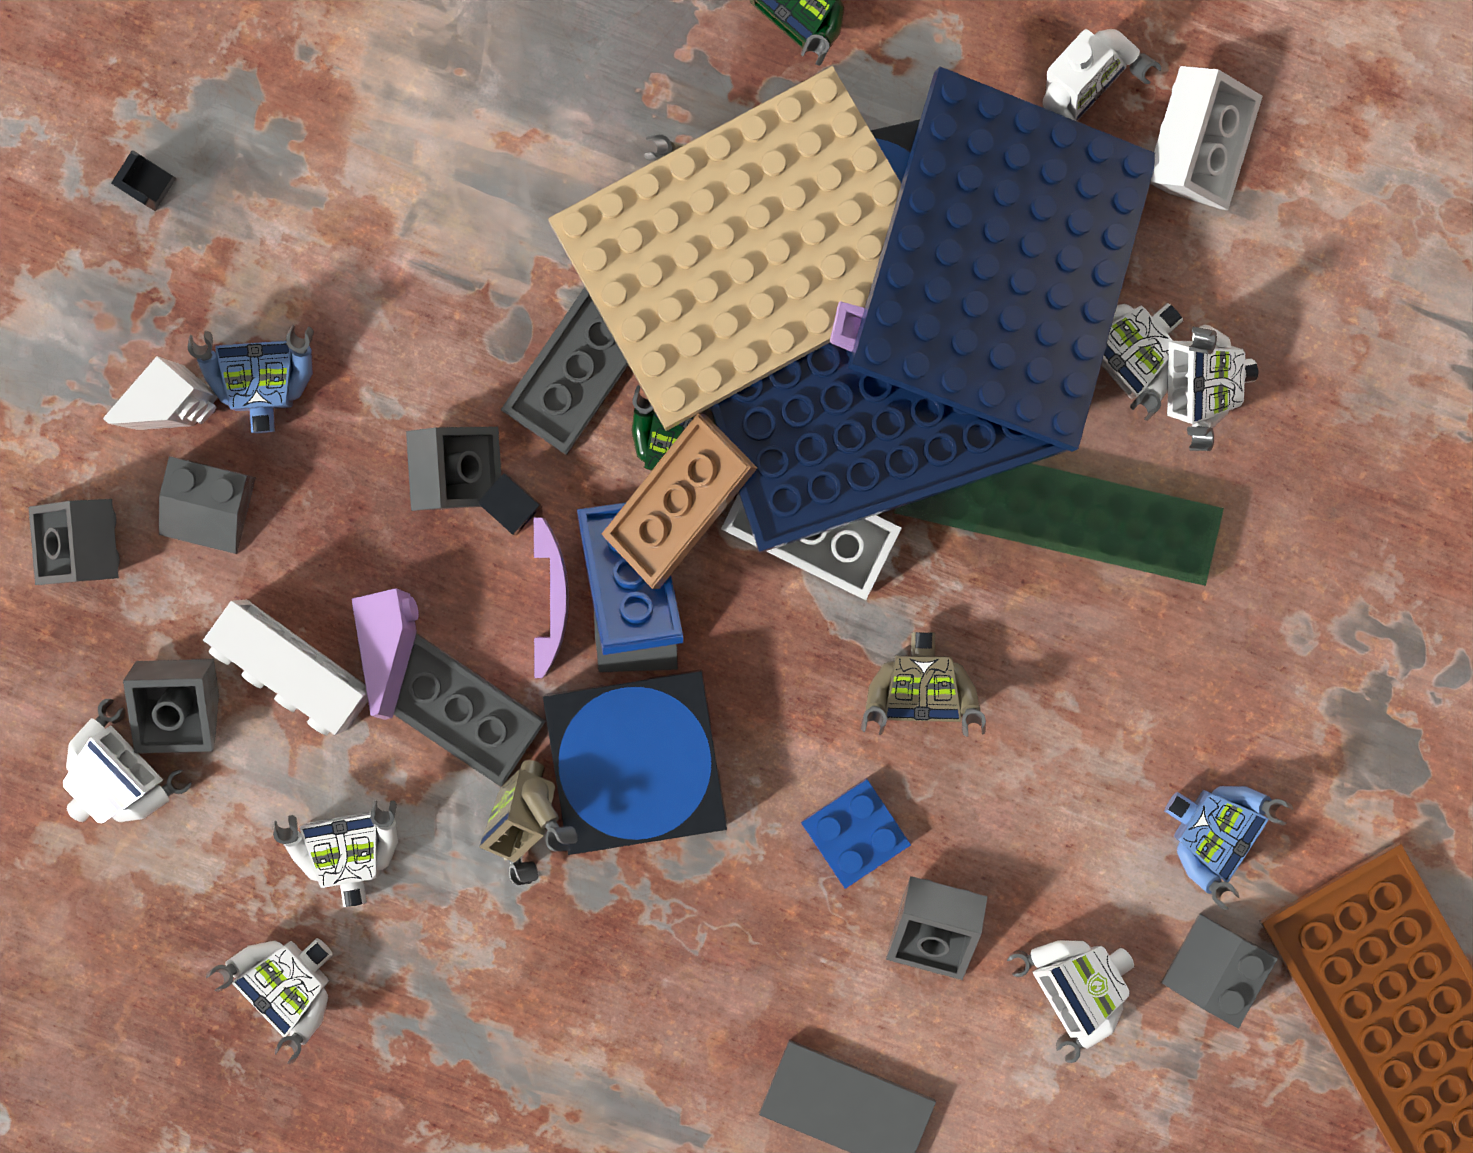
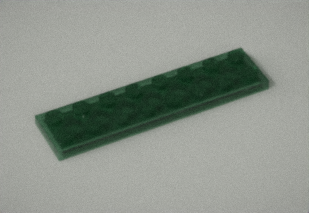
[894,463,1224,586]

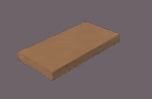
[602,413,757,589]

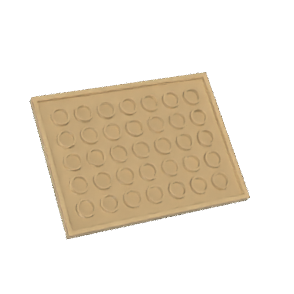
[548,66,901,431]

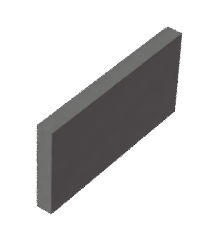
[501,287,629,455]
[393,633,546,787]
[759,1039,936,1153]

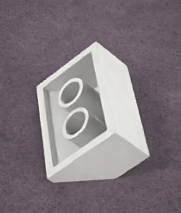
[1150,66,1263,210]
[103,356,218,430]

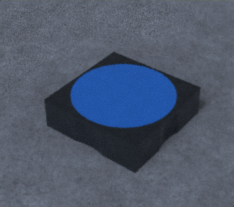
[543,669,728,855]

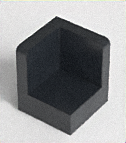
[111,150,176,211]
[479,473,542,535]

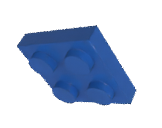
[801,778,911,889]

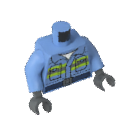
[187,325,314,433]
[1164,786,1293,910]

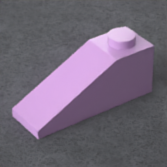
[352,588,418,720]

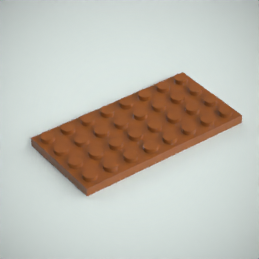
[1260,842,1473,1153]

